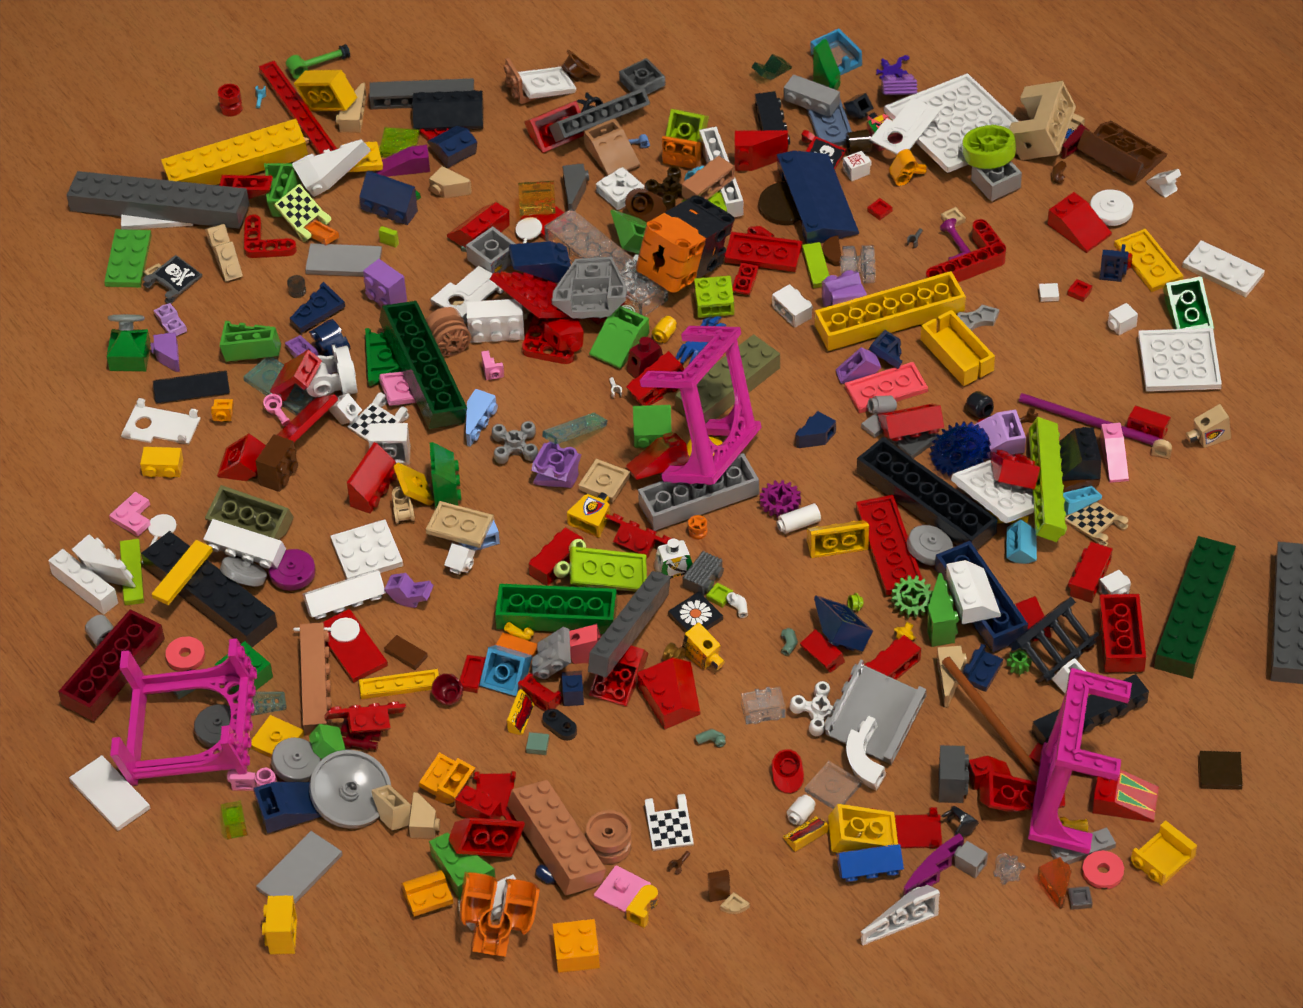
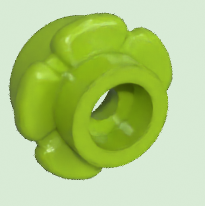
[847,593,863,612]

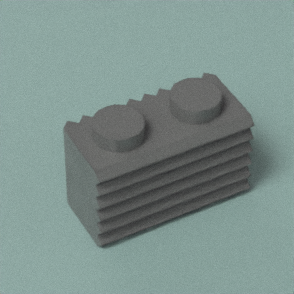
[682,551,724,596]

